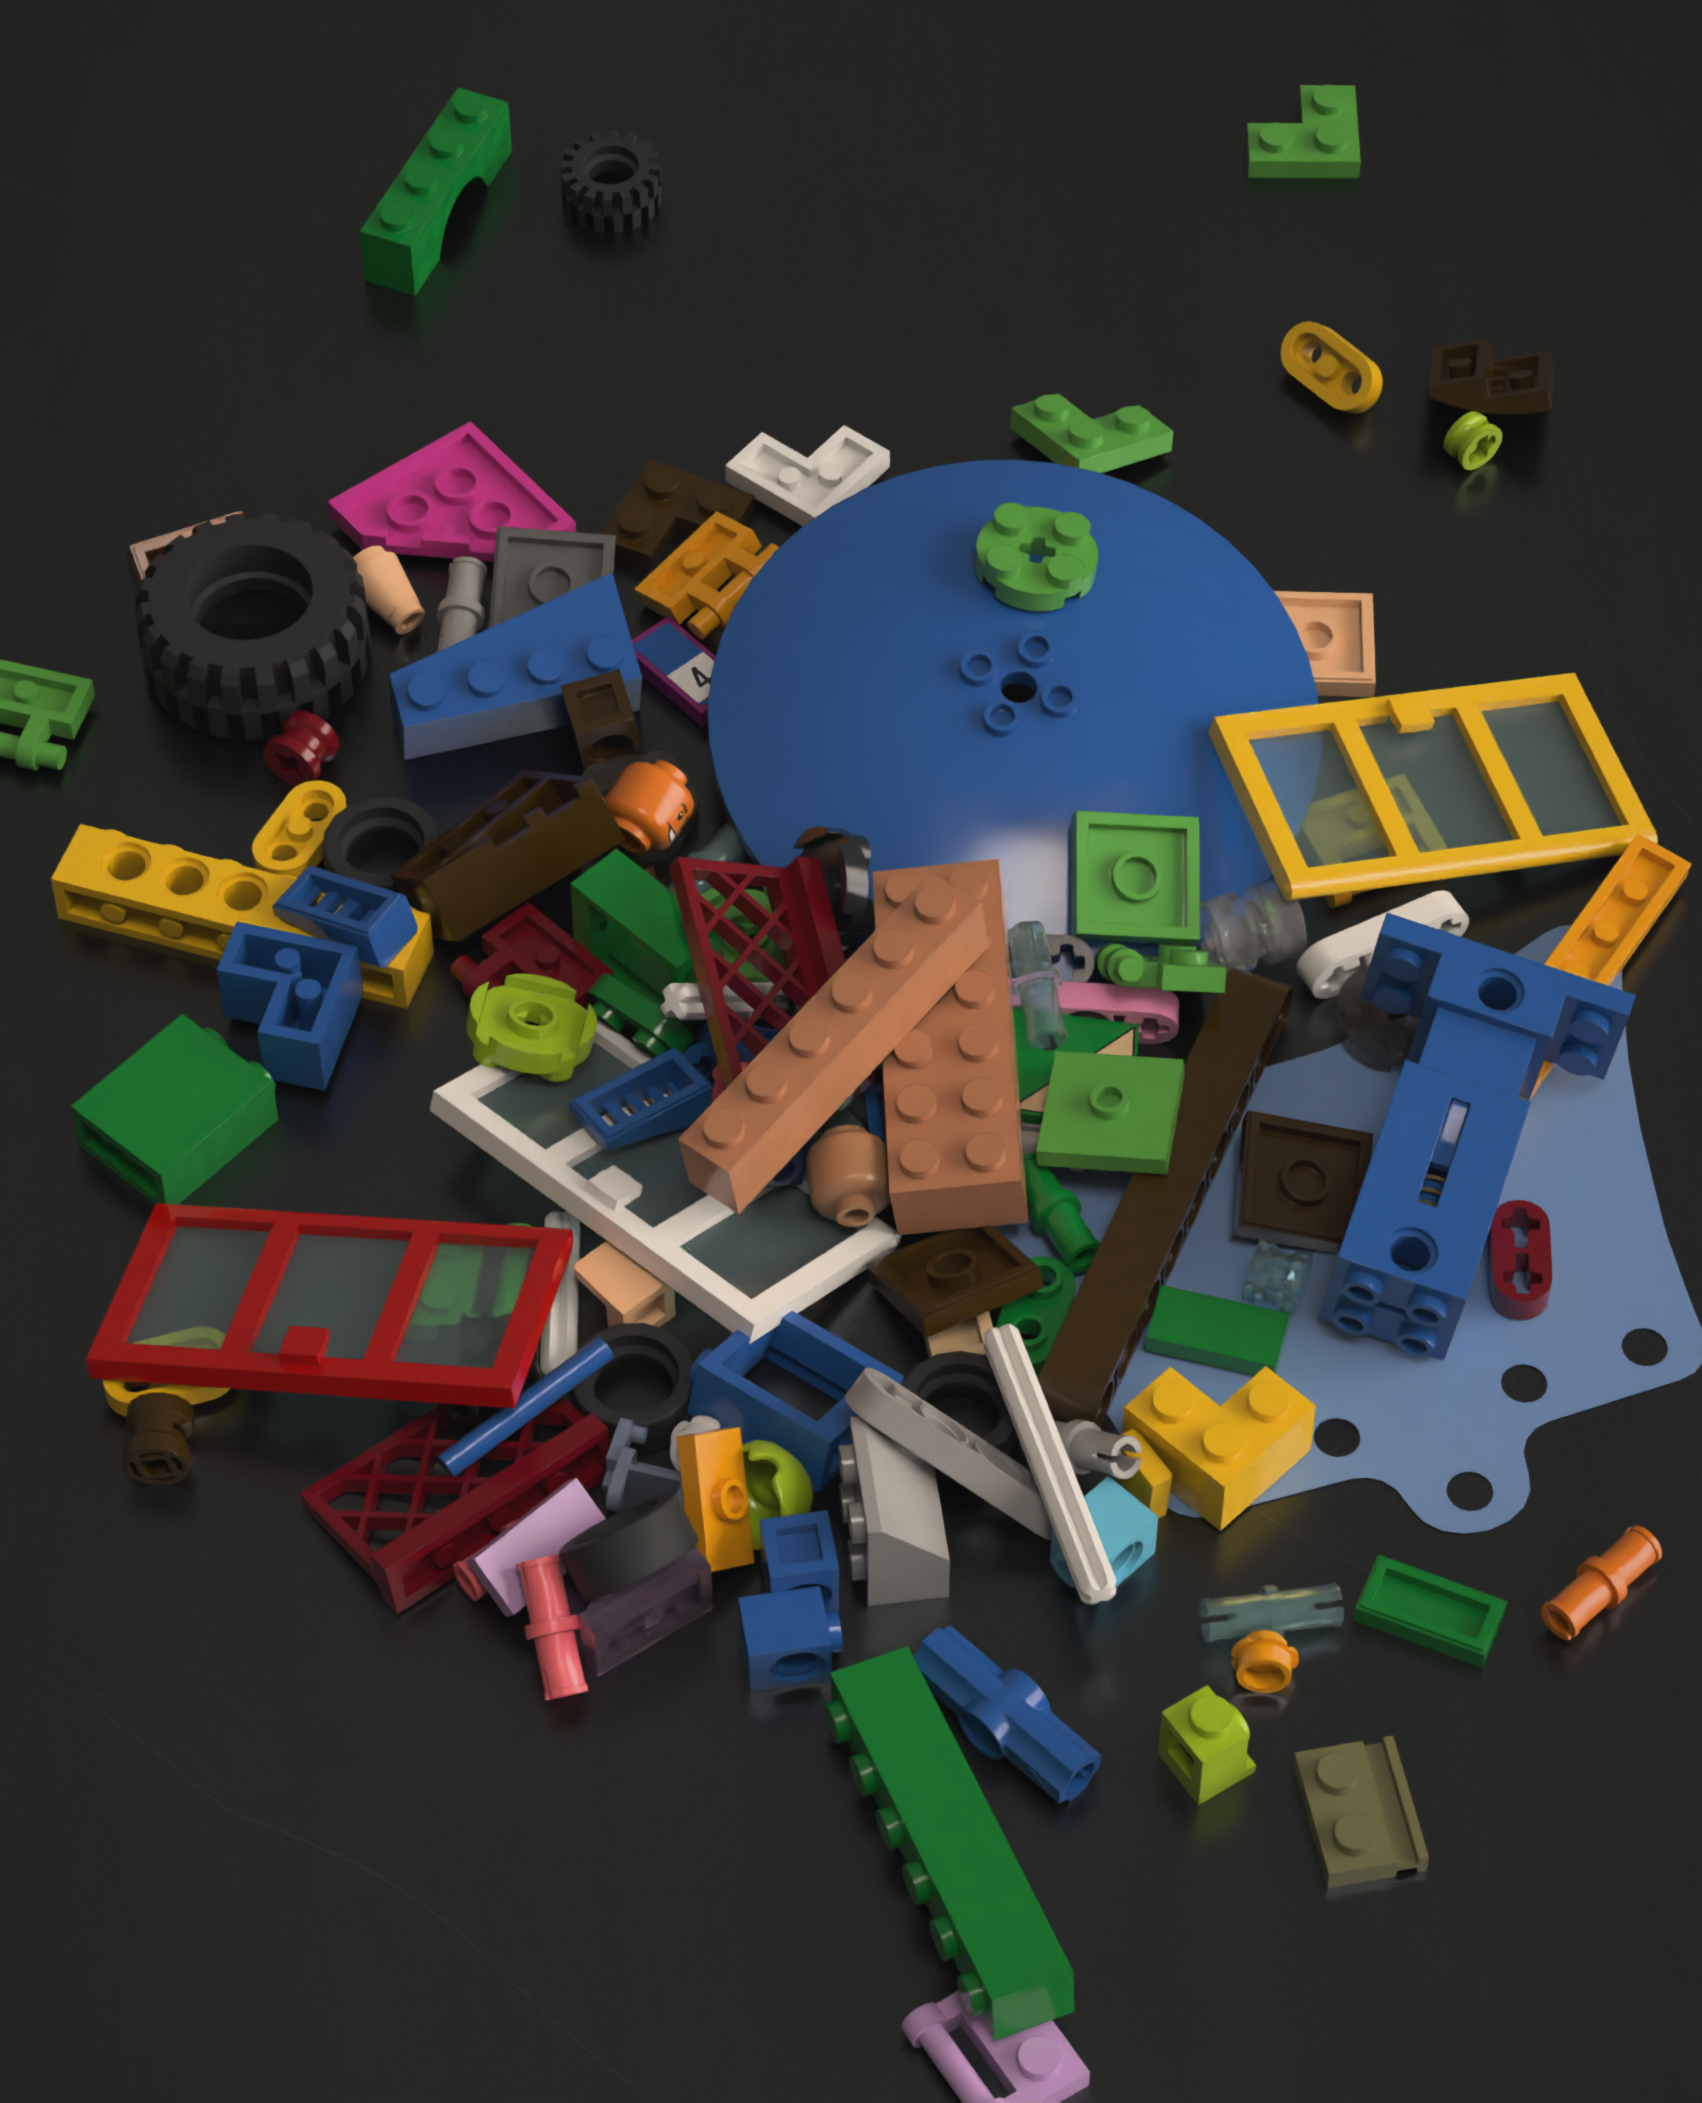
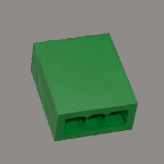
[71,1014,278,1204]

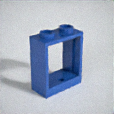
[687,1311,904,1492]

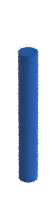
[437,1336,614,1478]

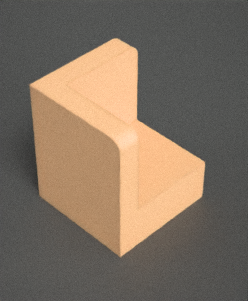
[574,1241,676,1328]

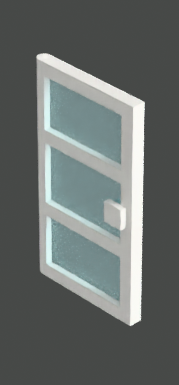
[430,1009,902,1344]

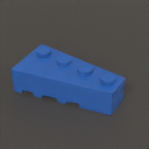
[389,572,642,760]

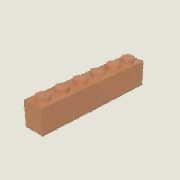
[678,871,989,1214]

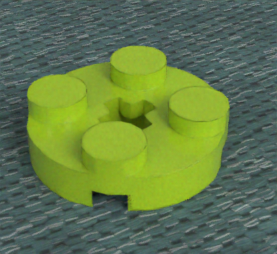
[466,974,597,1082]

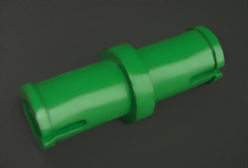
[1024,1152,1100,1273]

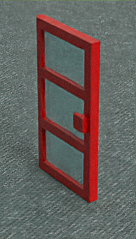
[86,1203,573,1409]

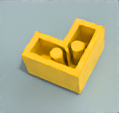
[1122,1366,1316,1531]

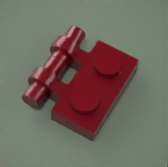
[450,901,614,1026]

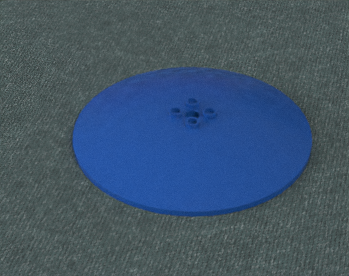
[708,460,1321,984]

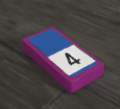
[632,616,716,727]

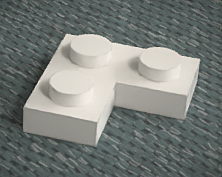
[725,425,890,526]

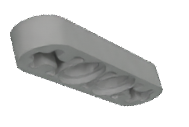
[844,1368,1052,1541]

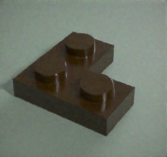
[599,459,755,572]

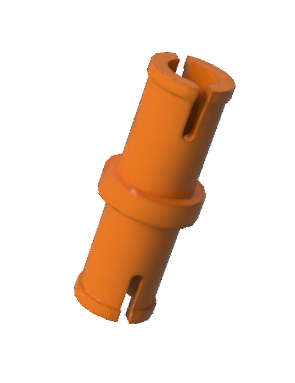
[1541,1525,1662,1640]

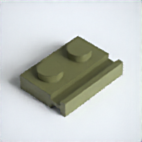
[1293,1735,1429,1888]

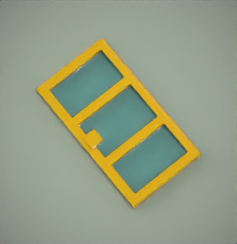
[1208,673,1658,901]

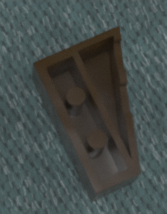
[390,769,626,942]

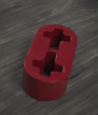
[1488,1200,1552,1321]

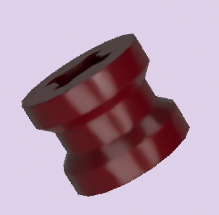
[263,710,340,787]

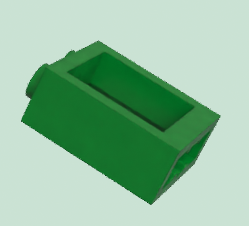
[570,849,724,1035]

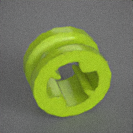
[1443,411,1503,470]

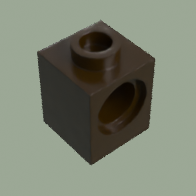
[561,669,644,774]

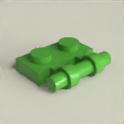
[0,659,95,771]
[1094,943,1226,993]

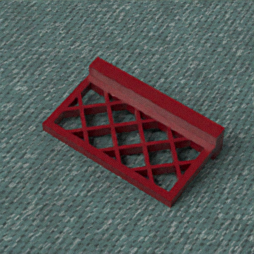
[669,856,876,1111]
[300,1375,611,1614]

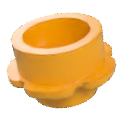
[1231,1630,1299,1693]

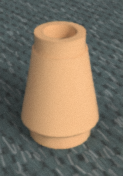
[353,546,426,634]

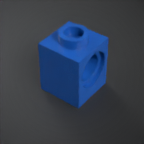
[759,1510,839,1612]
[738,1586,843,1692]

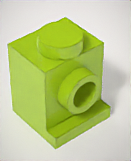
[1158,1685,1256,1805]

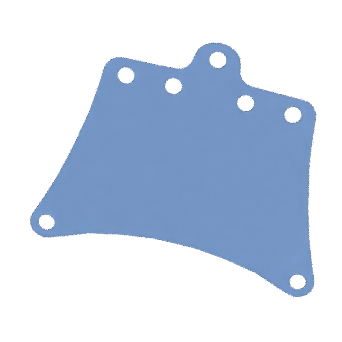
[994,925,1702,1534]

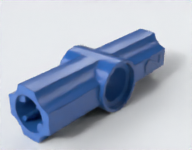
[913,1625,1101,1804]

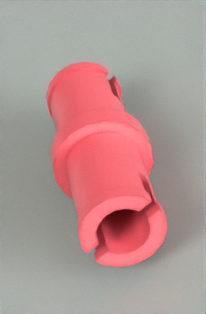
[516,1555,589,1701]

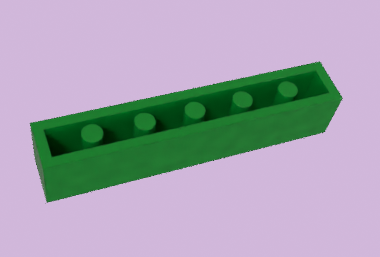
[824,1646,1074,2041]

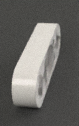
[1296,890,1469,999]

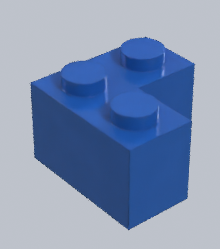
[217,922,364,1091]

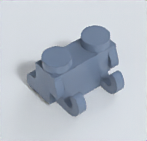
[602,1418,684,1513]

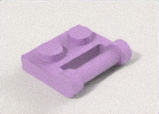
[901,1991,1090,2103]

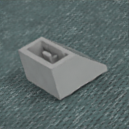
[838,1416,950,1606]

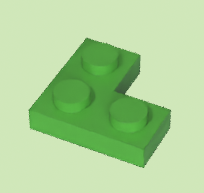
[1246,85,1361,178]
[1010,393,1174,473]

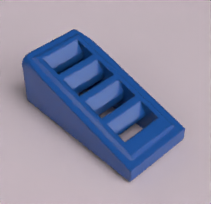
[272,865,417,968]
[569,1047,713,1151]

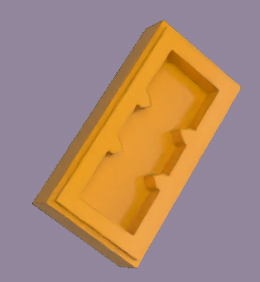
[677,1427,755,1573]

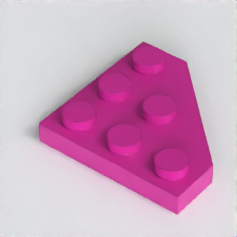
[328,421,576,562]

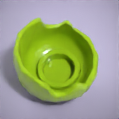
[742,1440,814,1551]

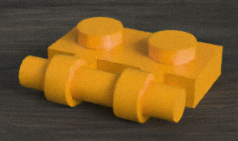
[634,511,779,640]

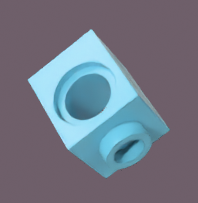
[1050,1476,1158,1588]

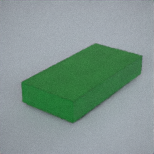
[1145,1285,1290,1375]
[1353,1554,1508,1668]

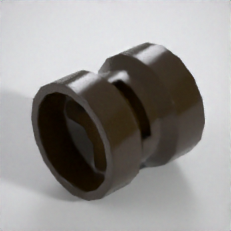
[122,1392,194,1485]

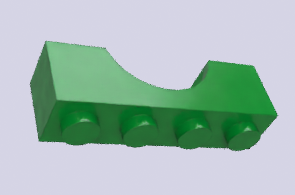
[359,87,512,296]

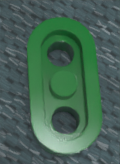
[587,973,696,1058]
[996,1256,1076,1377]

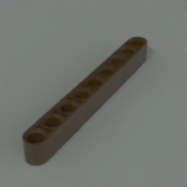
[1038,967,1293,1427]

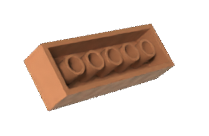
[872,859,1028,1235]

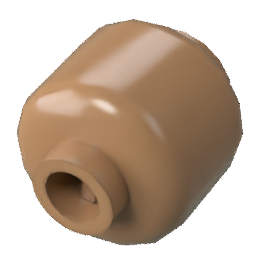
[805,1125,891,1227]

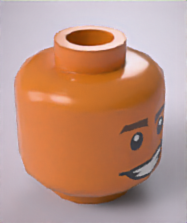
[604,760,694,855]

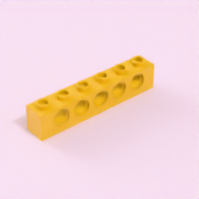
[51,824,434,1009]

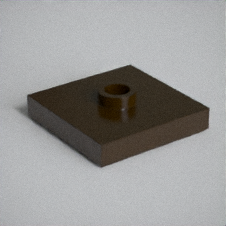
[1233,1110,1373,1254]
[866,1226,1044,1338]

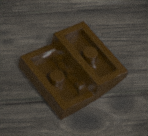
[1428,338,1554,414]

